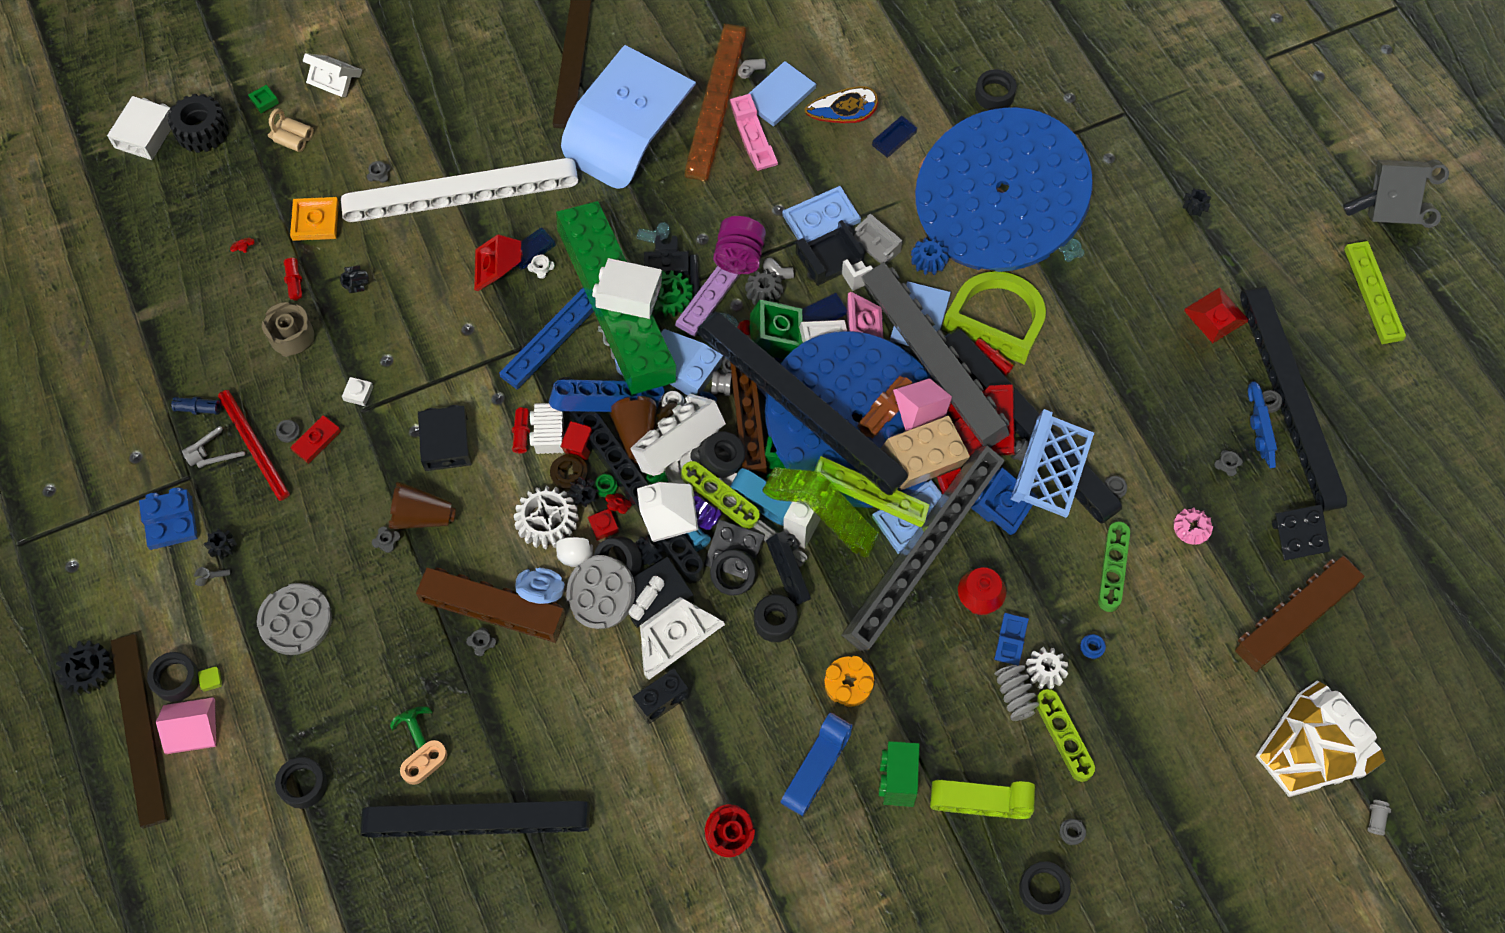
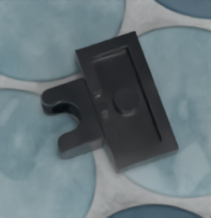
[644,235,689,275]

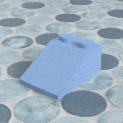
[661,329,723,396]

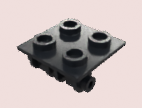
[1272,504,1330,561]
[704,519,764,579]

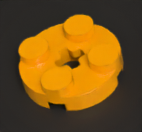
[824,656,874,707]

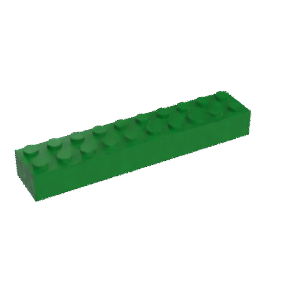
[556,201,676,395]

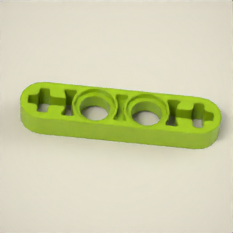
[681,461,760,528]
[1036,689,1095,782]

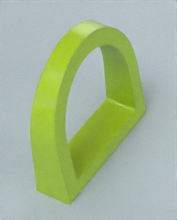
[941,272,1046,365]

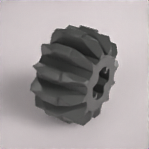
[745,269,783,306]

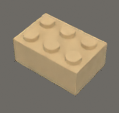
[880,416,970,490]

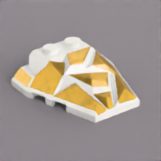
[1256,681,1386,797]

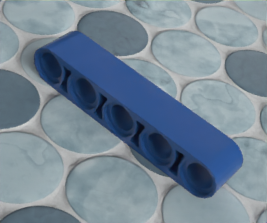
[549,380,664,412]

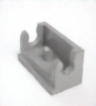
[854,214,902,265]

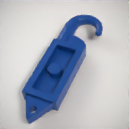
[1248,381,1277,468]

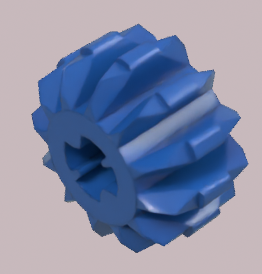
[911,237,949,275]

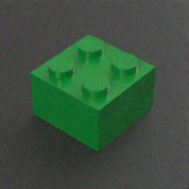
[750,300,803,359]
[879,741,919,807]

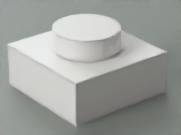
[342,377,373,406]

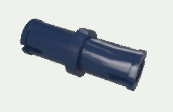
[171,396,222,415]

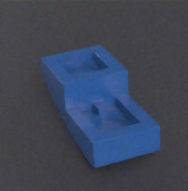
[994,613,1029,666]

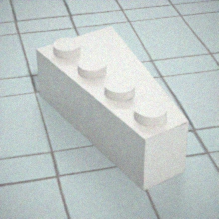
[630,394,726,476]

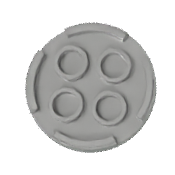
[566,555,635,629]
[257,583,332,655]

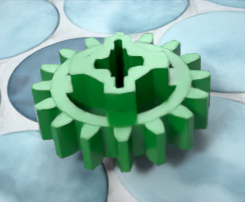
[653,270,693,317]

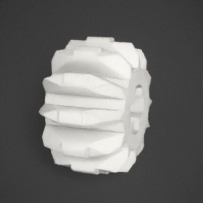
[1026,647,1068,690]

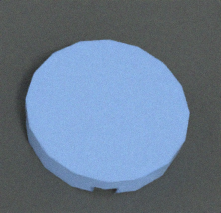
[515,568,565,604]

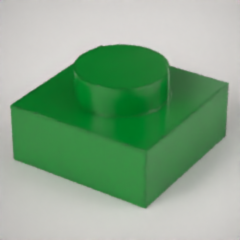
[248,85,279,113]

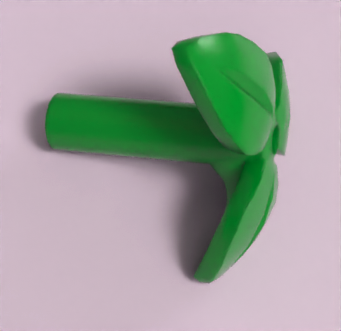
[390,706,432,749]

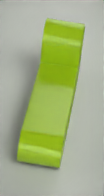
[930,780,1035,819]

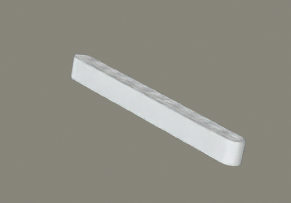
[341,158,578,222]

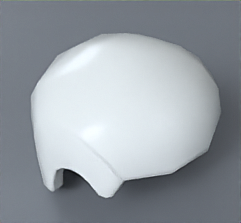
[556,537,593,567]

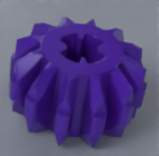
[693,491,722,530]

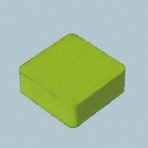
[198,667,222,692]

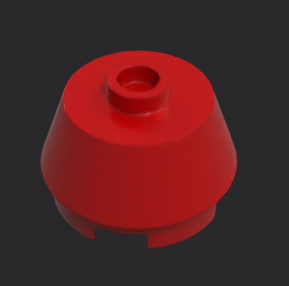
[958,568,1006,615]
[705,804,755,857]

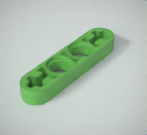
[1098,522,1130,612]

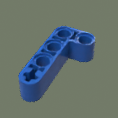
[781,712,853,816]

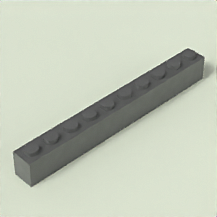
[861,262,1010,447]
[841,445,1005,650]

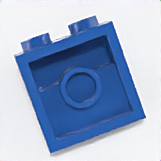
[971,468,1038,535]
[139,487,198,550]

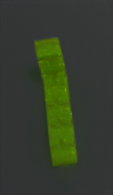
[762,468,879,557]

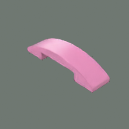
[730,94,778,171]

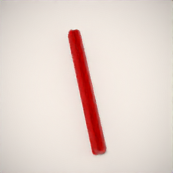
[218,390,290,501]

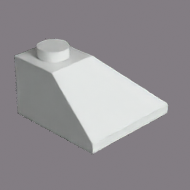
[637,482,698,542]

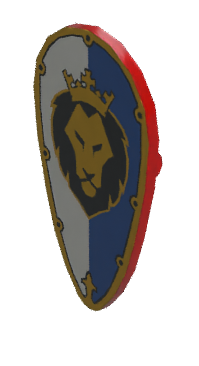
[805,86,878,123]

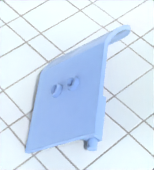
[561,45,696,189]

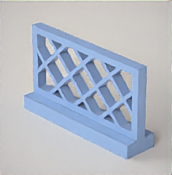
[1010,409,1094,518]

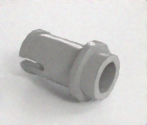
[1367,800,1391,835]

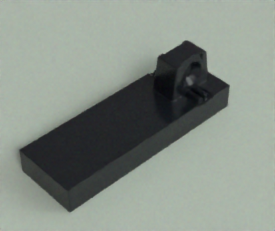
[766,531,811,606]

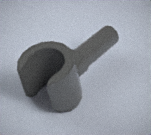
[194,567,230,586]

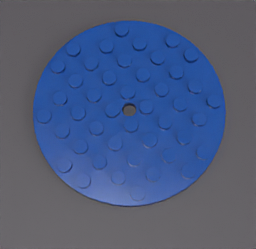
[915,108,1093,272]
[765,331,947,508]

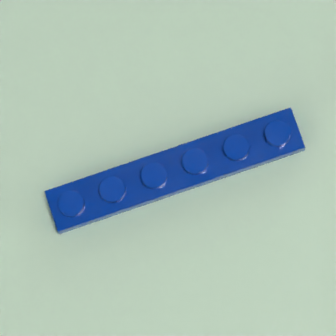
[499,288,594,390]

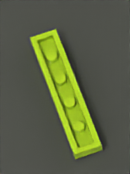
[1344,241,1406,344]
[812,456,930,527]

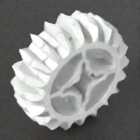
[514,486,579,549]

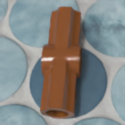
[857,376,912,438]

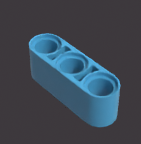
[730,468,793,526]

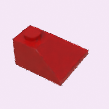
[474,235,523,291]
[1184,288,1248,344]

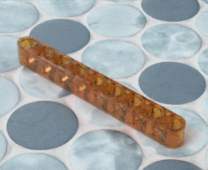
[685,23,746,181]

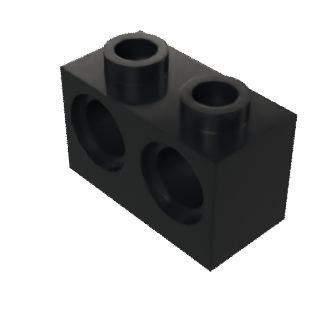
[632,669,689,725]

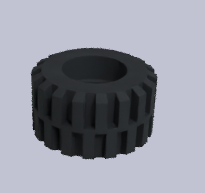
[168,94,229,153]

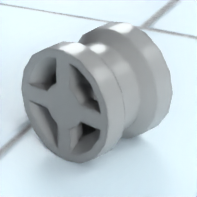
[711,371,732,396]

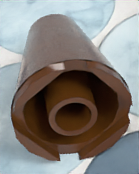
[611,396,657,464]
[388,482,456,529]

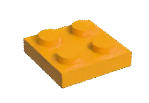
[290,197,339,241]

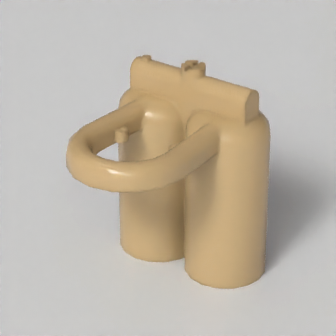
[268,108,314,152]

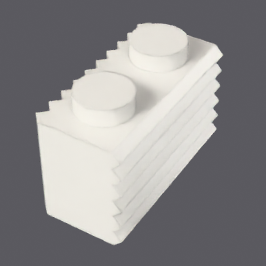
[530,403,564,454]

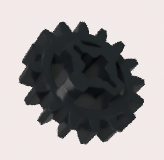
[55,640,113,695]

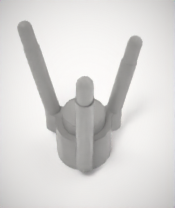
[182,426,246,468]

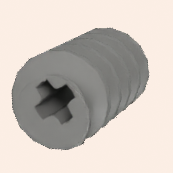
[994,665,1039,721]

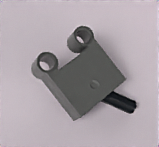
[1343,159,1449,228]

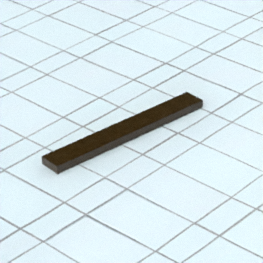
[553,0,592,128]
[110,634,168,829]

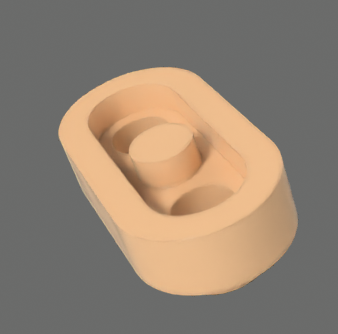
[400,740,447,785]

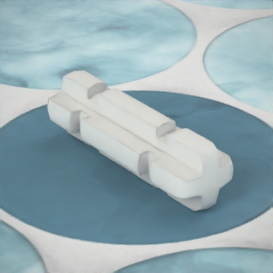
[629,576,665,620]

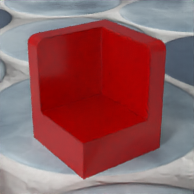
[560,421,592,460]

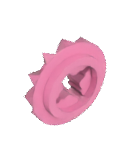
[1174,508,1213,545]

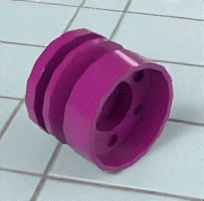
[713,216,766,274]

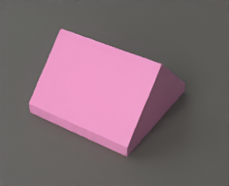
[846,292,883,338]
[893,378,952,431]
[156,698,216,754]

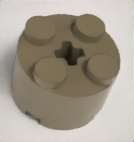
[262,302,314,357]

